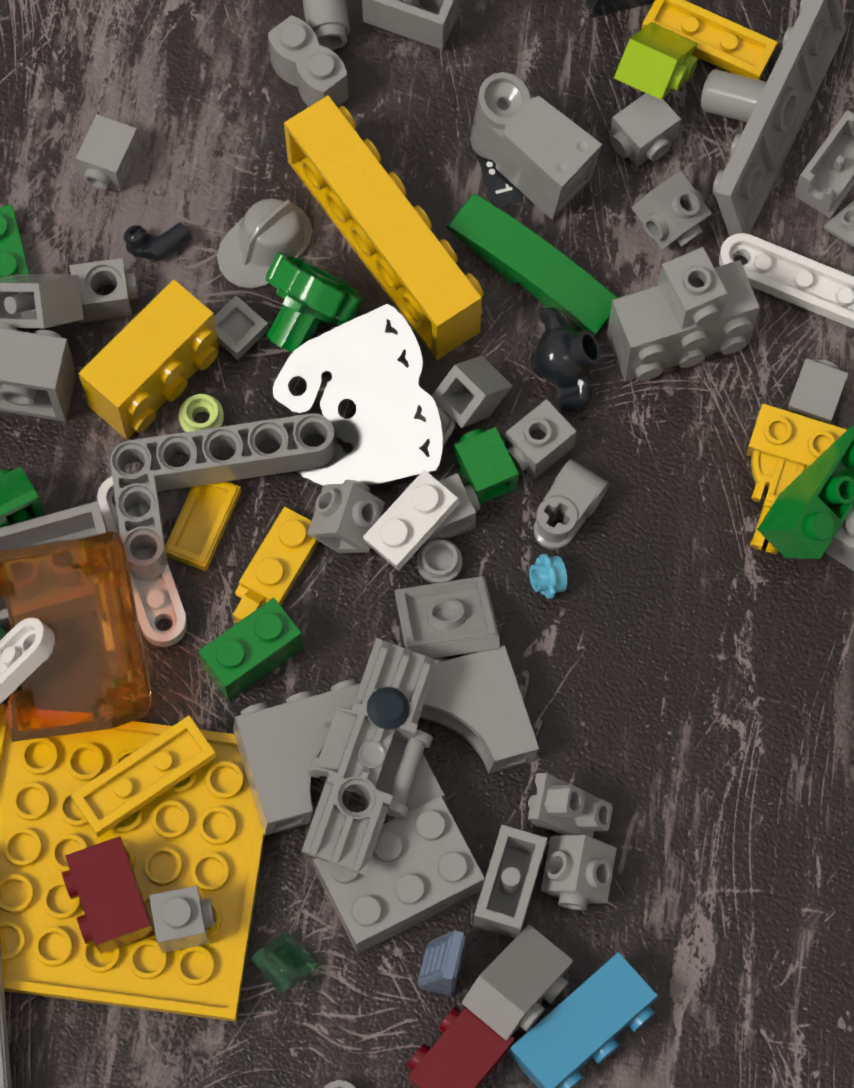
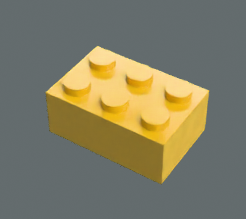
[78,279,220,440]

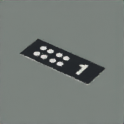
[475,152,523,208]

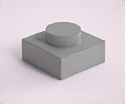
[214,296,269,360]

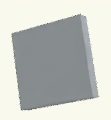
[394,576,500,659]

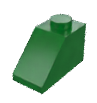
[0,466,45,528]

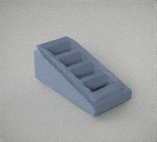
[418,930,466,996]

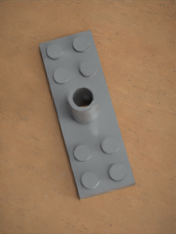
[701,0,847,236]

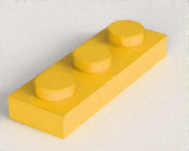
[642,0,778,80]
[70,716,217,837]

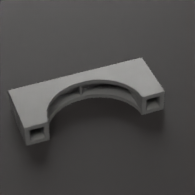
[233,645,539,836]

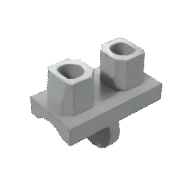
[528,773,613,838]

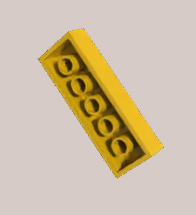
[284,95,484,361]

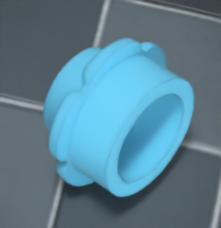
[529,554,567,599]

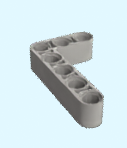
[110,414,335,580]

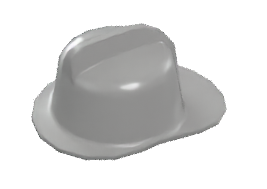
[217,198,313,289]

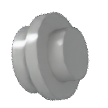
[417,539,462,584]

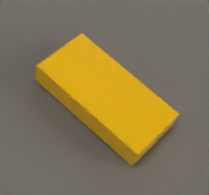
[165,481,241,571]

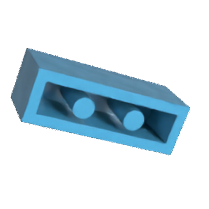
[509,952,658,1088]

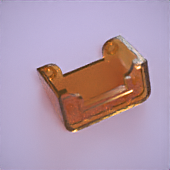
[0,531,151,742]

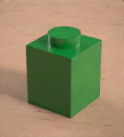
[454,427,519,505]

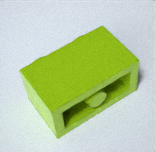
[614,22,699,100]

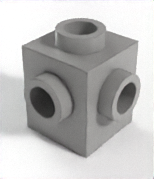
[631,170,712,250]
[307,479,385,553]
[541,835,617,910]

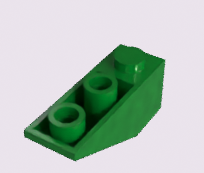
[757,424,854,559]

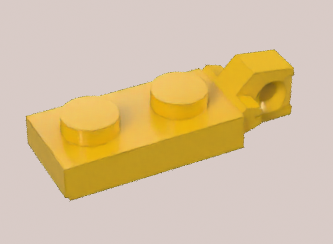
[233,506,319,624]

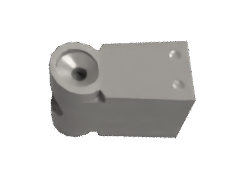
[470,72,602,220]

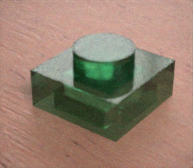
[251,931,319,994]

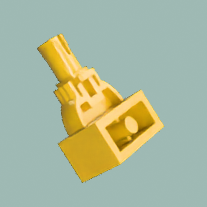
[746,403,847,554]

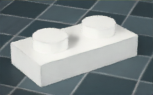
[363,470,460,571]

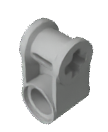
[534,459,610,550]

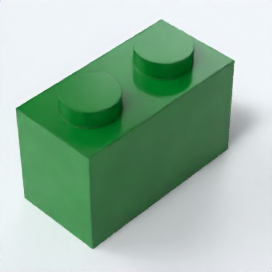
[198,598,304,701]

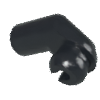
[123,222,192,261]

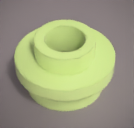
[179,394,224,432]

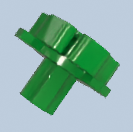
[265,252,364,353]

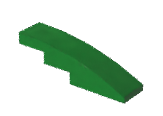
[446,193,617,335]

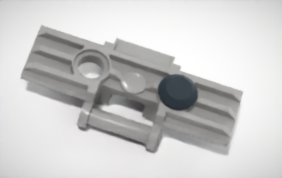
[301,638,439,876]

